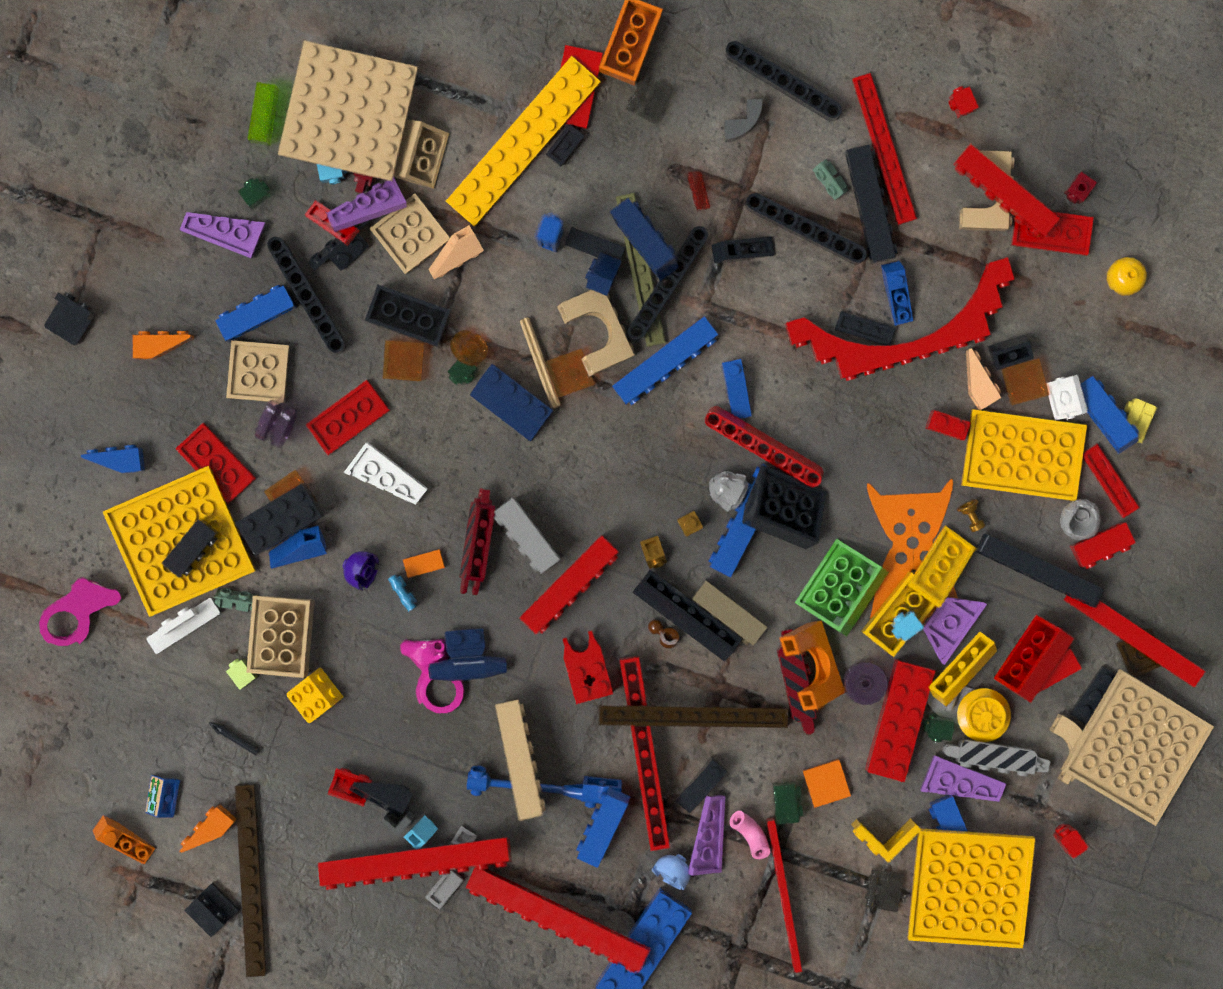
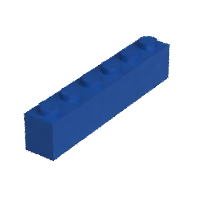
[612,316,718,405]
[708,464,768,577]

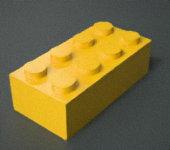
[861,571,935,657]

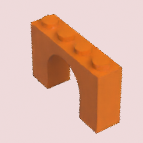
[780,620,845,711]

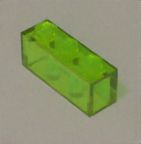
[247,82,279,146]

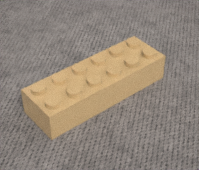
[495,700,546,820]

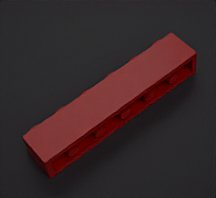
[953,144,1060,239]

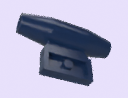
[428,628,507,681]

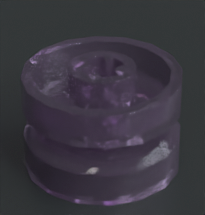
[255,400,297,449]
[842,662,887,705]

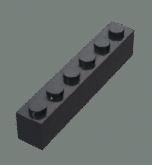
[845,145,897,264]
[632,570,742,662]

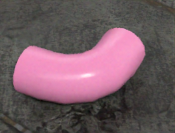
[730,811,770,859]

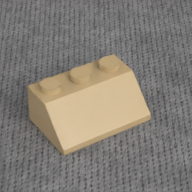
[394,120,449,189]

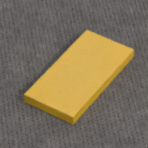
[908,525,976,608]

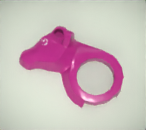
[39,577,121,646]
[400,639,465,713]

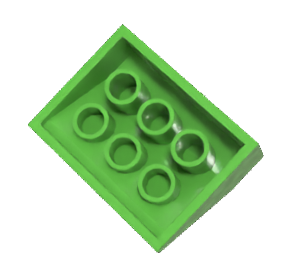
[795,539,889,637]

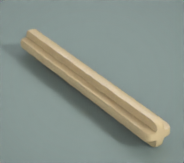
[520,318,561,409]

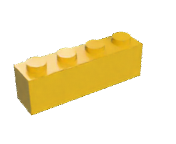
[929,632,997,707]

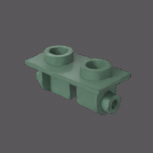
[813,160,848,200]
[214,588,256,612]

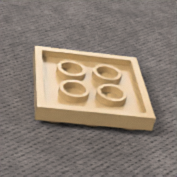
[370,194,450,275]
[226,340,290,403]

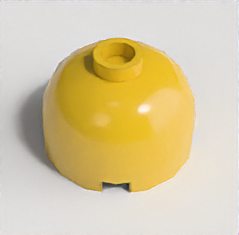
[1107,257,1147,296]

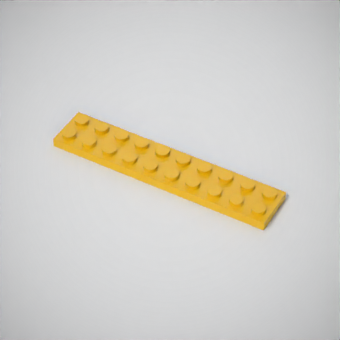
[446,56,601,227]

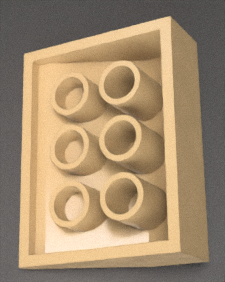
[246,596,315,678]

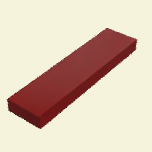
[1083,444,1139,518]

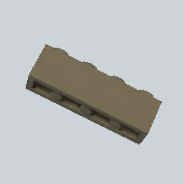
[692,580,767,646]

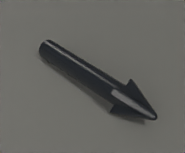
[209,722,260,756]

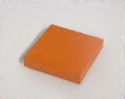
[802,759,851,808]

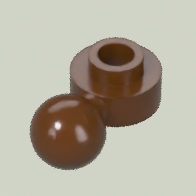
[648,619,679,649]

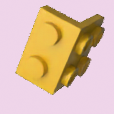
[287,667,343,723]

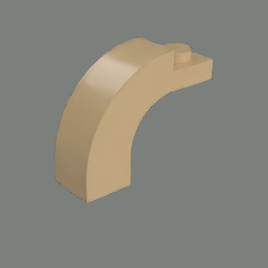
[1049,713,1082,784]

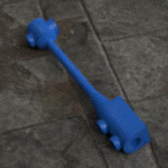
[467,766,622,808]

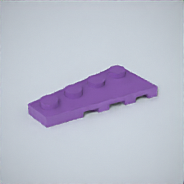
[327,177,407,232]
[180,212,266,259]
[920,755,1006,802]

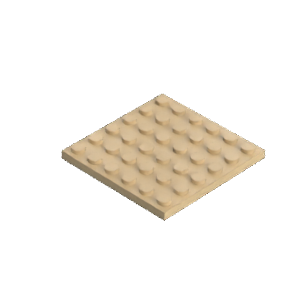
[278,41,418,181]
[1061,669,1214,826]

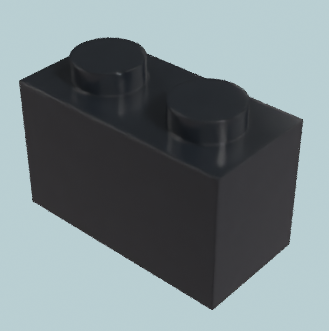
[988,335,1034,370]

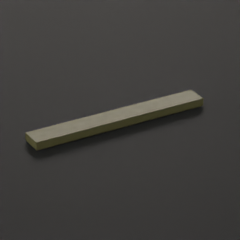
[616,193,666,347]

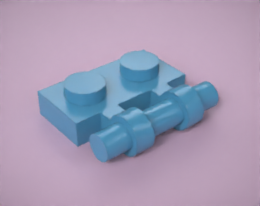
[388,575,417,612]

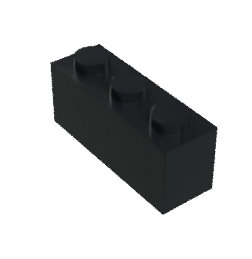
[161,518,219,578]

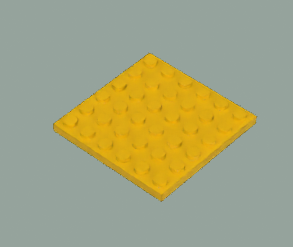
[103,466,256,617]
[907,828,1035,948]

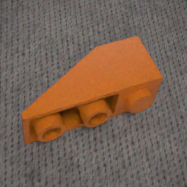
[133,331,194,359]
[180,804,237,853]
[92,815,155,864]

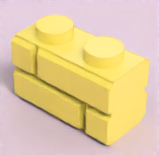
[1124,398,1157,443]

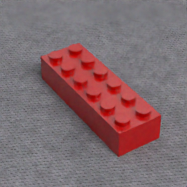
[520,535,618,634]
[865,659,935,782]

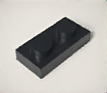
[546,124,584,167]

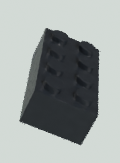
[365,284,452,348]
[236,483,325,556]

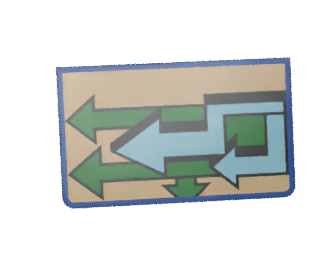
[145,775,180,818]

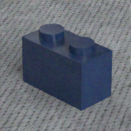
[585,252,622,296]

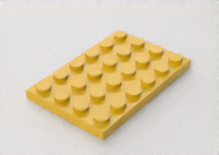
[961,409,1087,501]

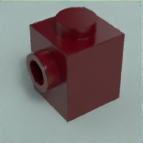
[1064,172,1097,204]

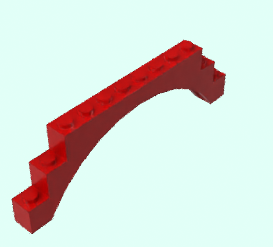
[785,257,1014,381]

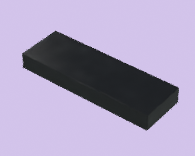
[565,227,625,260]
[835,311,896,346]

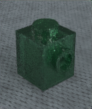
[238,178,270,209]
[447,355,478,386]
[924,715,955,742]

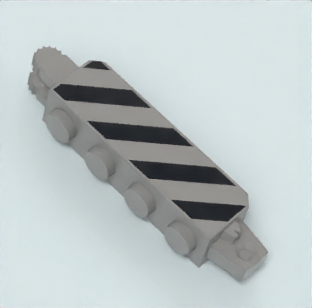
[942,738,1050,777]

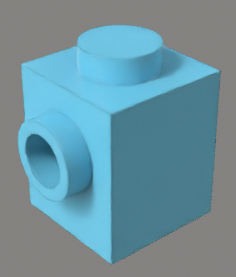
[317,164,347,185]
[891,611,924,641]
[404,815,438,850]

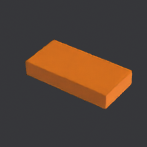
[403,549,445,578]

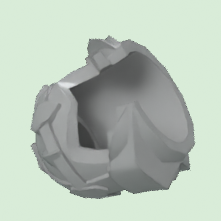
[709,471,749,512]

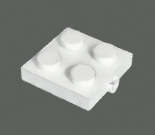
[1045,375,1088,421]

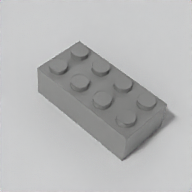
[494,498,561,574]

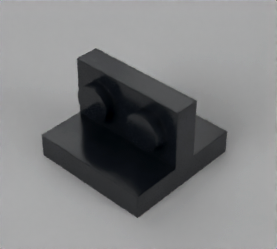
[184,882,239,937]

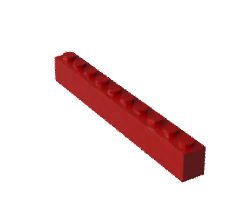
[620,655,670,851]
[318,838,512,890]
[465,867,651,973]

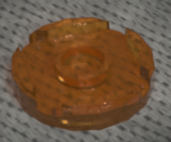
[450,330,488,366]

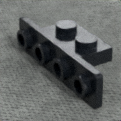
[308,220,371,271]

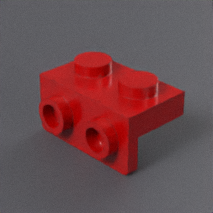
[328,768,372,807]

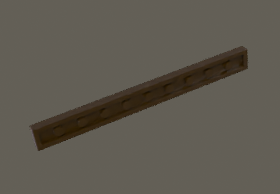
[598,705,788,728]
[235,784,267,977]

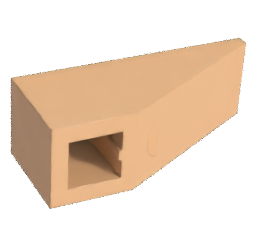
[429,225,484,279]
[966,348,1001,410]

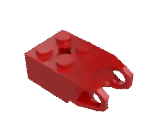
[562,630,613,704]

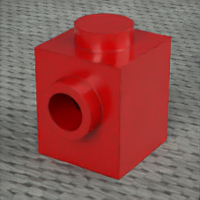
[948,86,979,118]

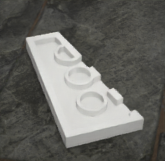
[344,442,428,505]

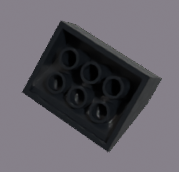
[742,465,826,549]

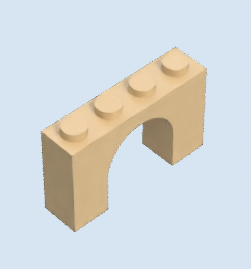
[959,151,1014,231]
[557,290,634,376]

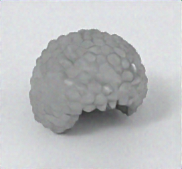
[1060,499,1101,540]

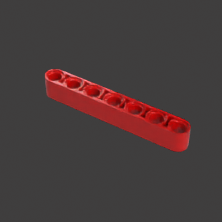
[705,406,824,487]

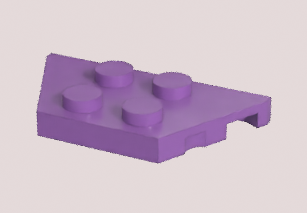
[923,597,987,665]

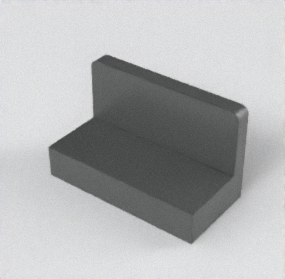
[381,811,415,836]

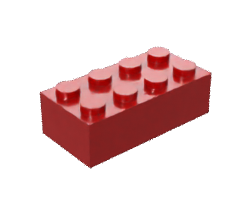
[993,615,1074,703]

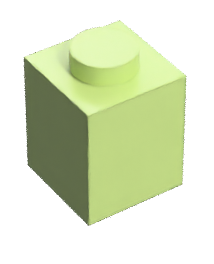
[226,658,258,690]

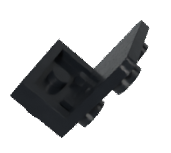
[44,292,96,345]

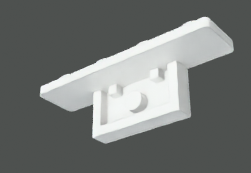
[147,598,221,654]

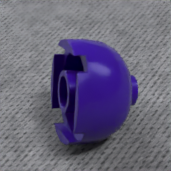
[343,551,379,591]

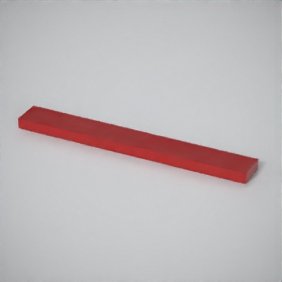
[852,73,917,225]
[1063,595,1205,688]
[766,817,802,973]

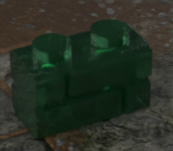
[772,781,803,824]

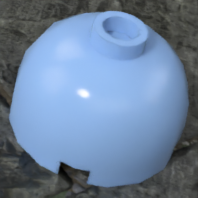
[652,854,691,890]

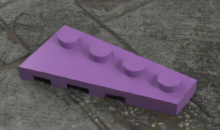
[688,795,725,875]

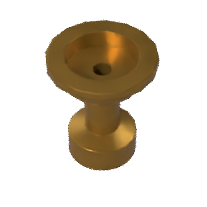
[957,499,986,532]

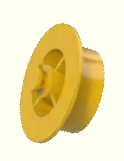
[957,688,1011,742]

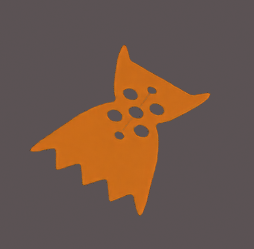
[867,479,958,634]

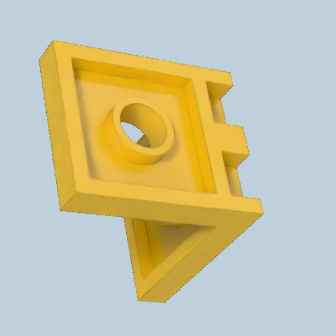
[851,818,921,863]

